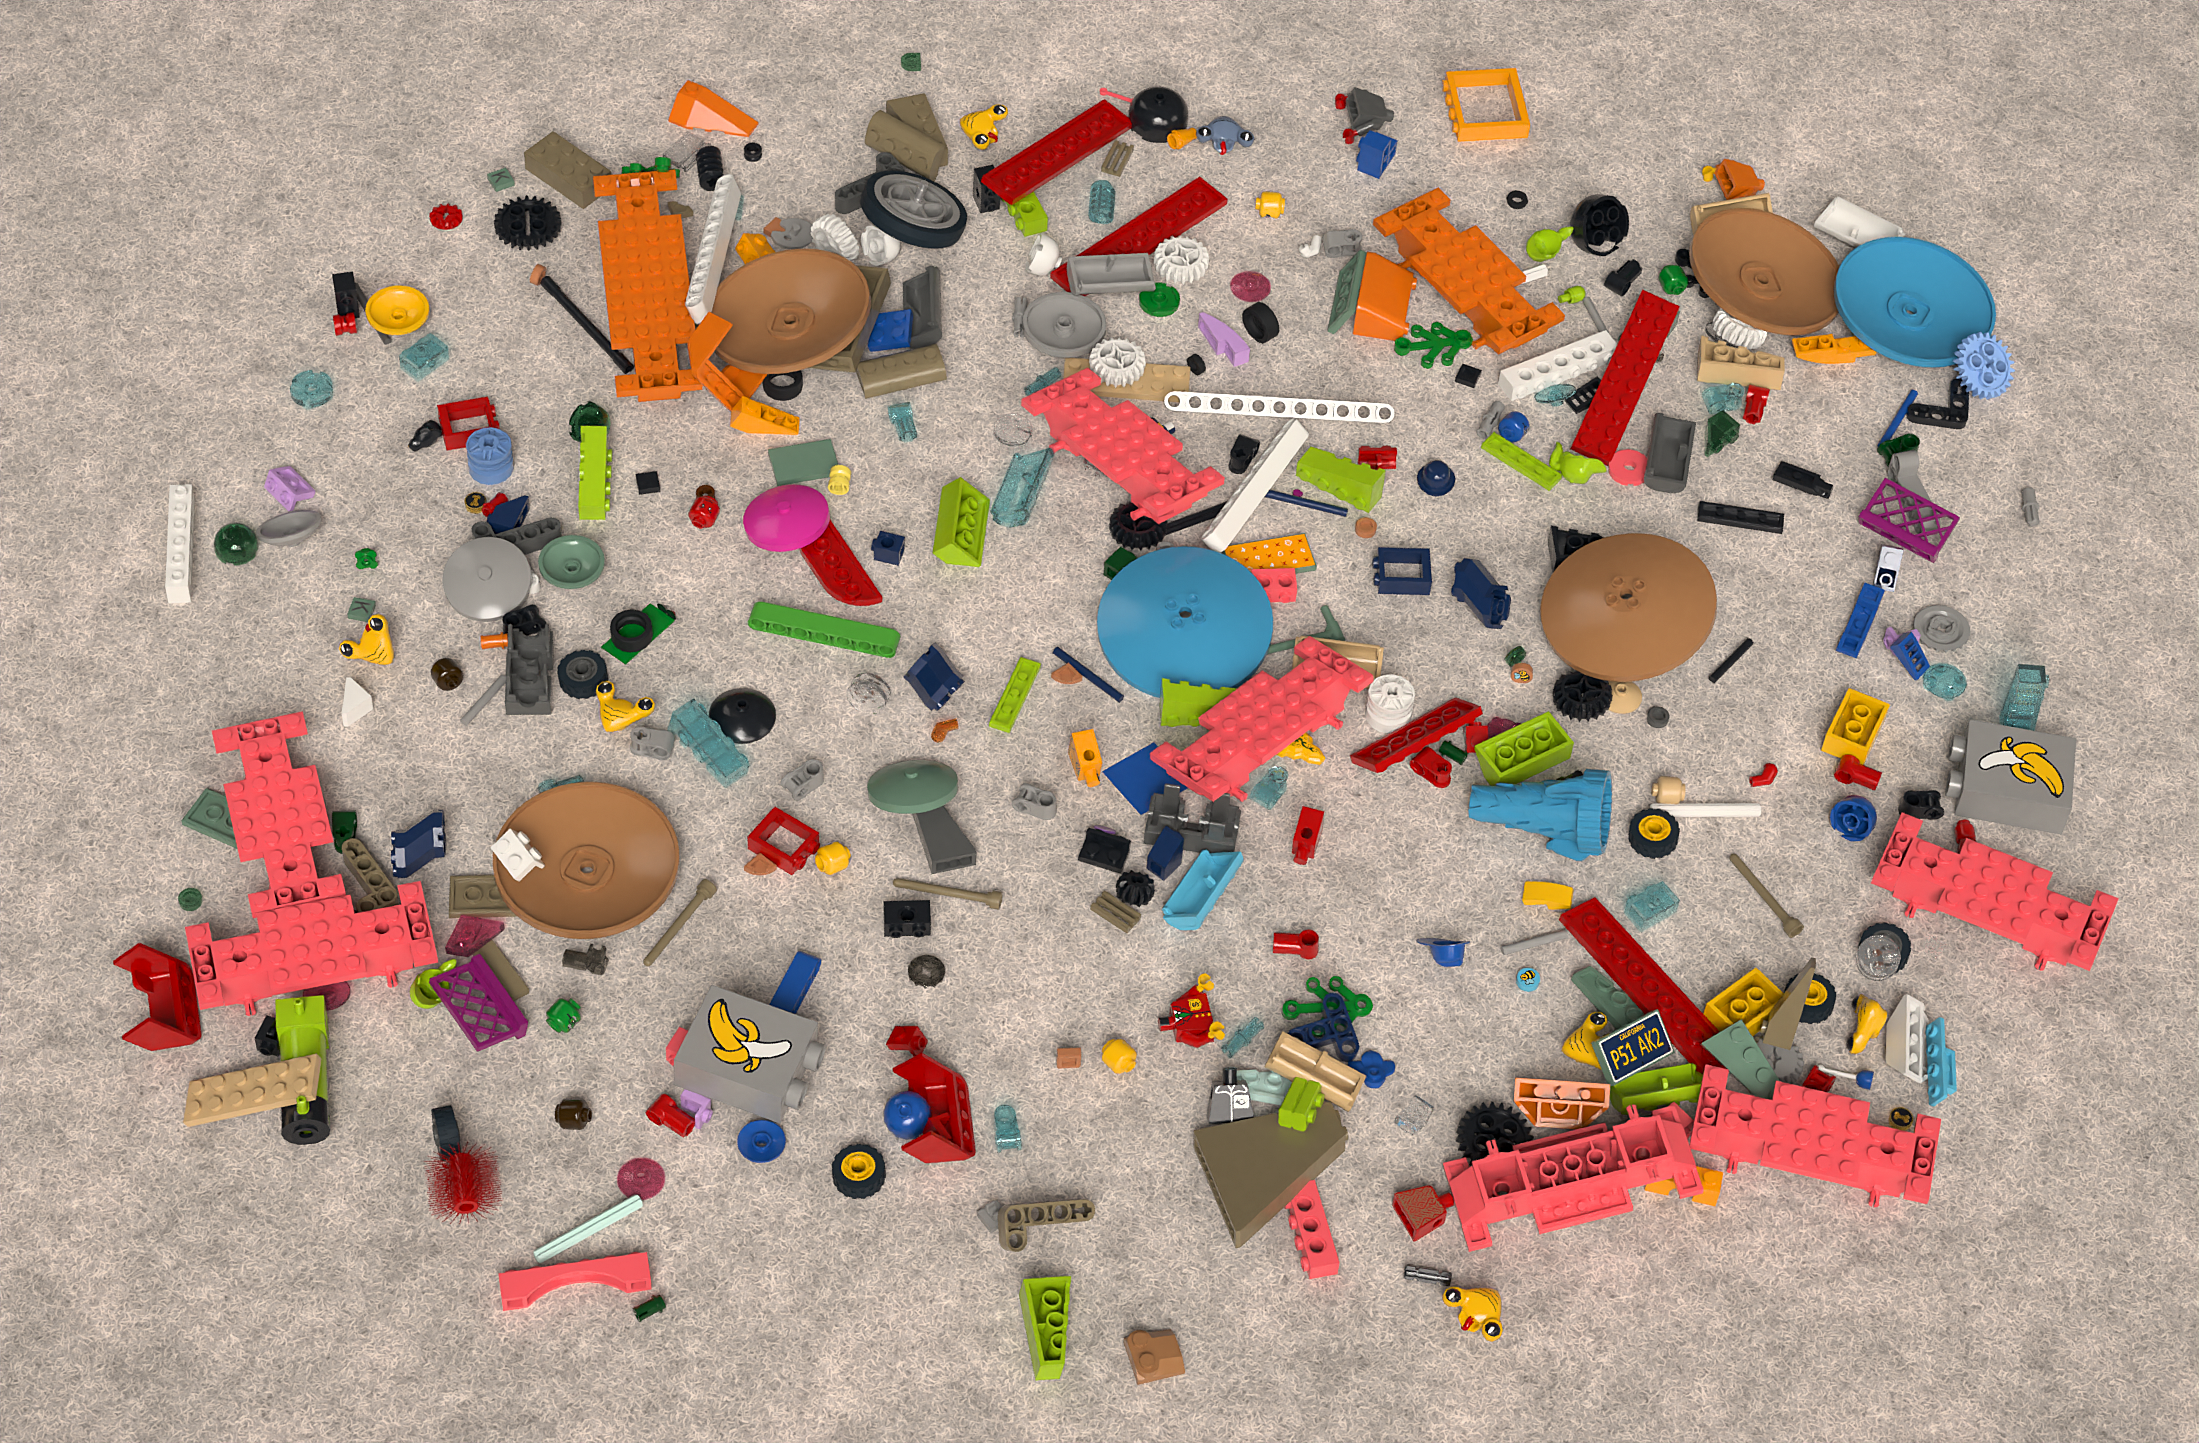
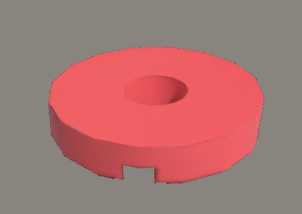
[1608,449,1647,486]

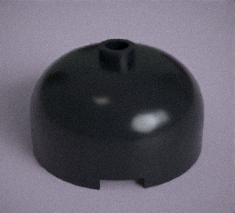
[1128,86,1188,143]
[1570,194,1629,256]

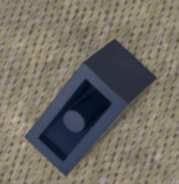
[486,495,530,534]

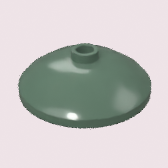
[538,535,605,589]

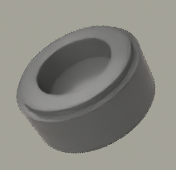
[1647,707,1670,728]

